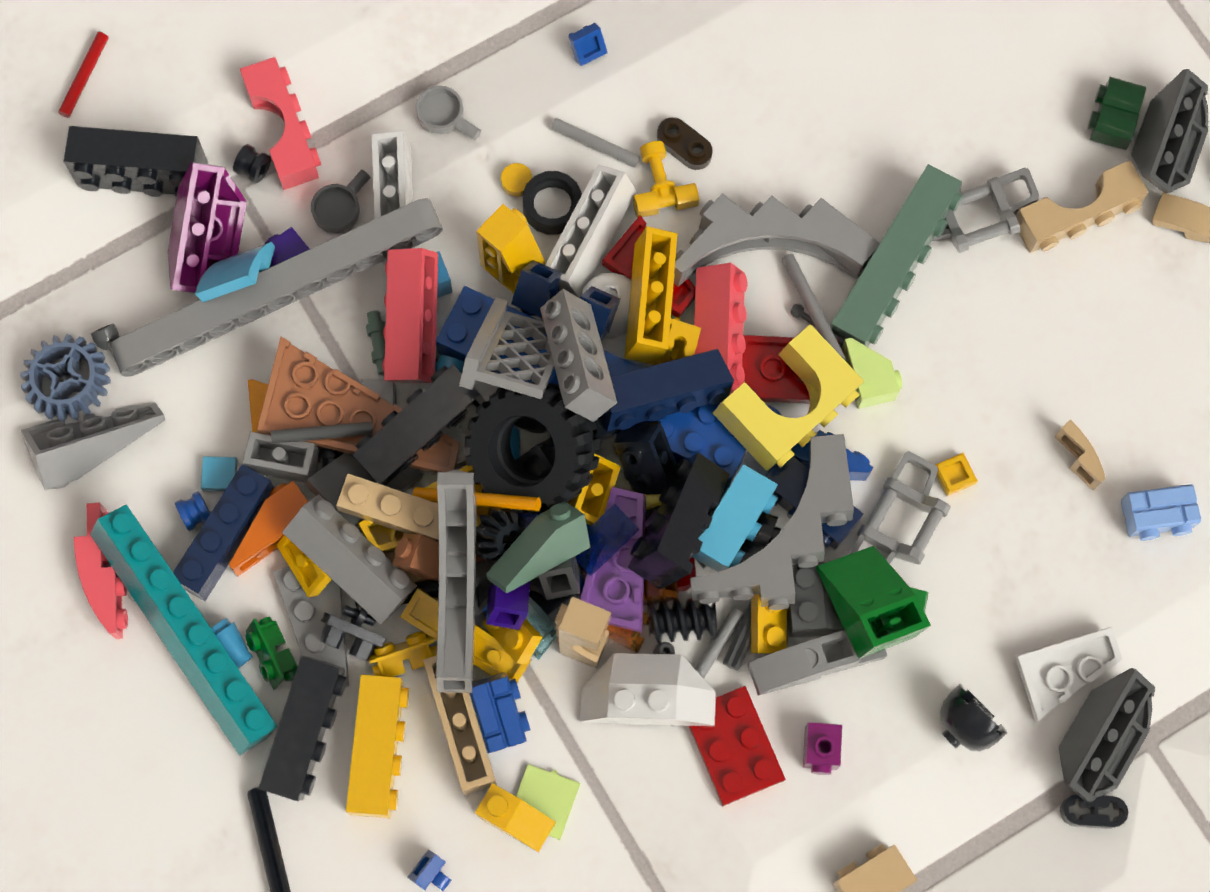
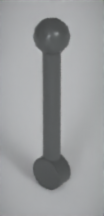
[790,304,846,348]

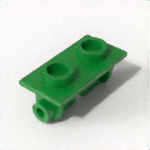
[245,616,298,690]

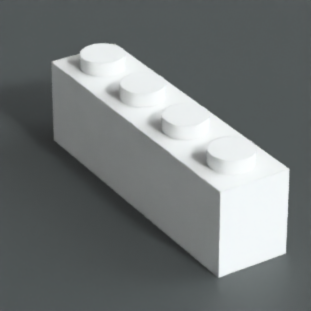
[371,130,415,266]
[545,164,637,298]

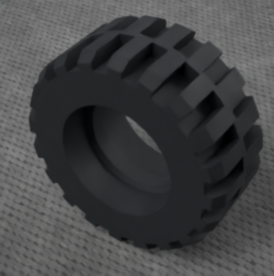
[464,381,600,514]

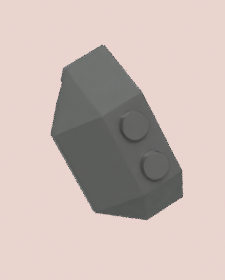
[1131,69,1209,194]
[1058,668,1156,803]

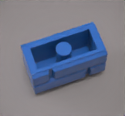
[470,672,531,753]

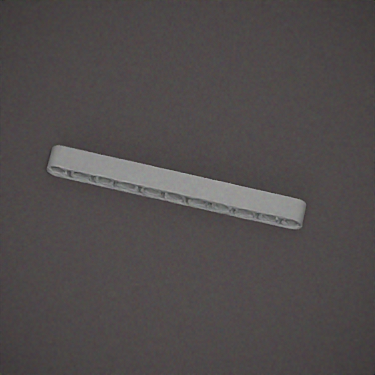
[110,198,443,377]

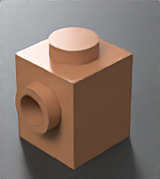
[392,533,439,581]

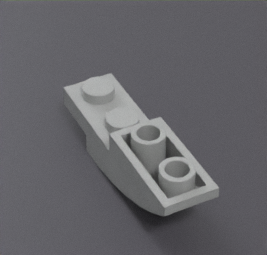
[747,630,888,696]

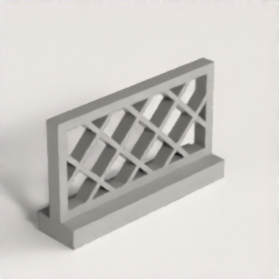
[459,297,555,399]

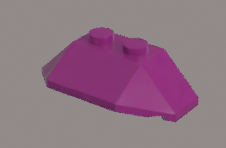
[168,162,247,293]

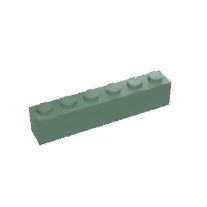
[831,164,964,347]

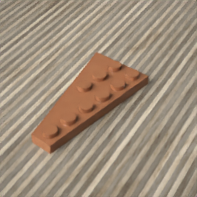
[257,336,460,474]

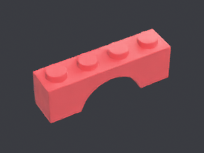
[240,57,321,190]

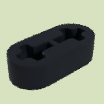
[1060,794,1129,829]

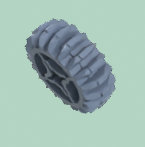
[20,334,111,422]

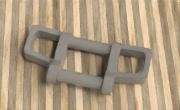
[932,168,1039,253]
[850,451,951,565]

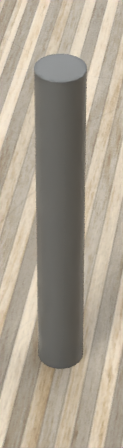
[271,422,373,444]

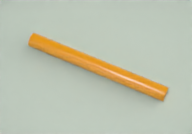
[413,487,541,511]

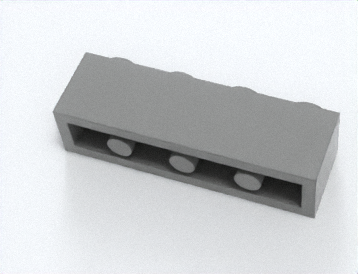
[282,494,417,625]

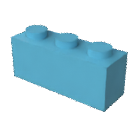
[692,464,778,572]

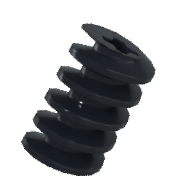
[647,598,717,643]

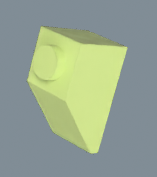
[841,338,903,409]

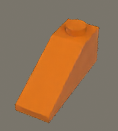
[229,481,308,577]

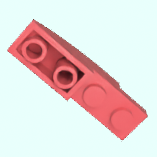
[74,502,128,639]

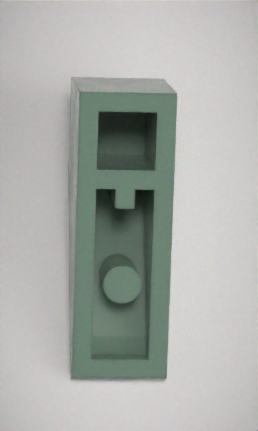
[486,501,591,593]

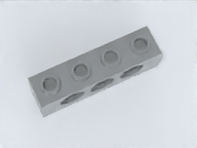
[540,289,617,422]

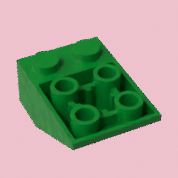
[816,546,931,659]

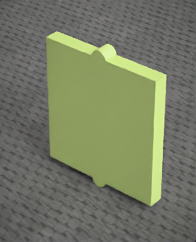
[516,764,581,840]

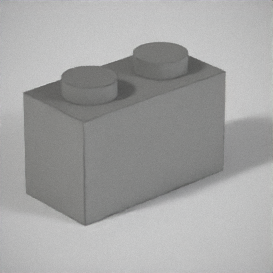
[243,431,320,483]

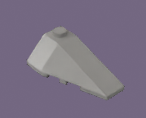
[21,403,165,490]

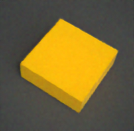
[935,453,978,496]

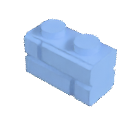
[1121,484,1201,541]

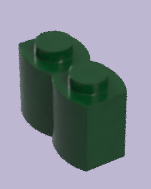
[1087,77,1146,150]

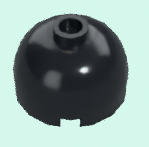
[940,684,1008,751]

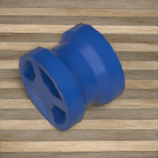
[174,491,210,532]

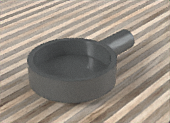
[311,169,371,233]

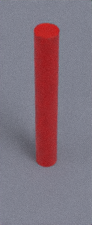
[58,32,109,118]

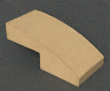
[1152,193,1210,243]
[1055,419,1105,490]

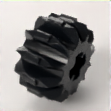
[475,508,526,565]

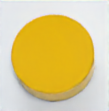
[501,163,532,197]

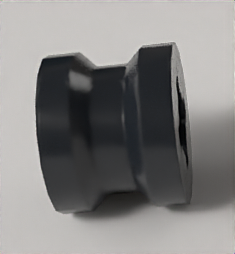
[233,144,271,184]

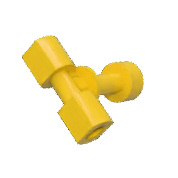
[633,141,700,218]

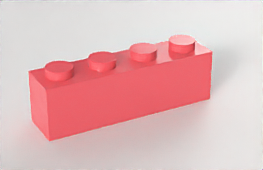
[382,248,438,384]
[694,263,748,395]

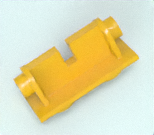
[369,631,437,677]

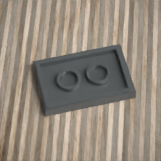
[305,453,423,527]

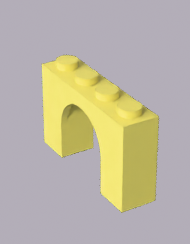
[713,324,864,471]

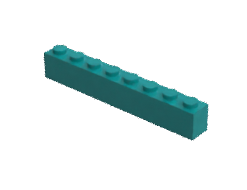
[90,504,278,756]

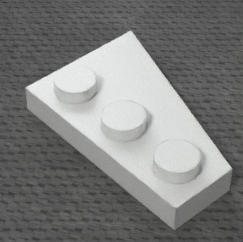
[1015,627,1123,721]

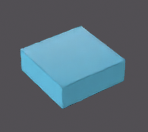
[201,457,238,492]

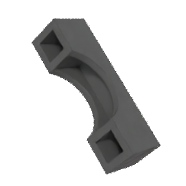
[438,556,580,615]

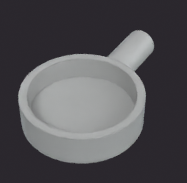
[416,86,481,140]

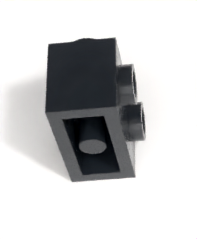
[613,421,677,494]

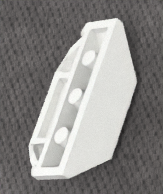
[580,653,716,726]

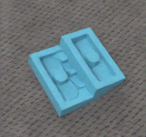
[195,242,275,302]

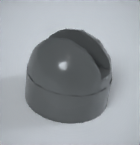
[90,323,119,350]

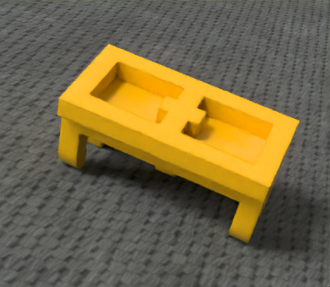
[656,318,701,365]

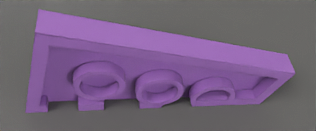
[580,487,646,633]

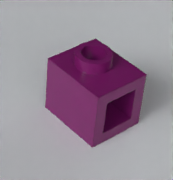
[803,722,842,775]

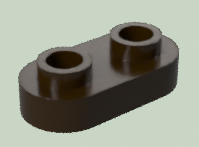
[657,117,713,170]

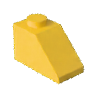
[475,783,556,853]

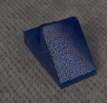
[575,504,640,576]

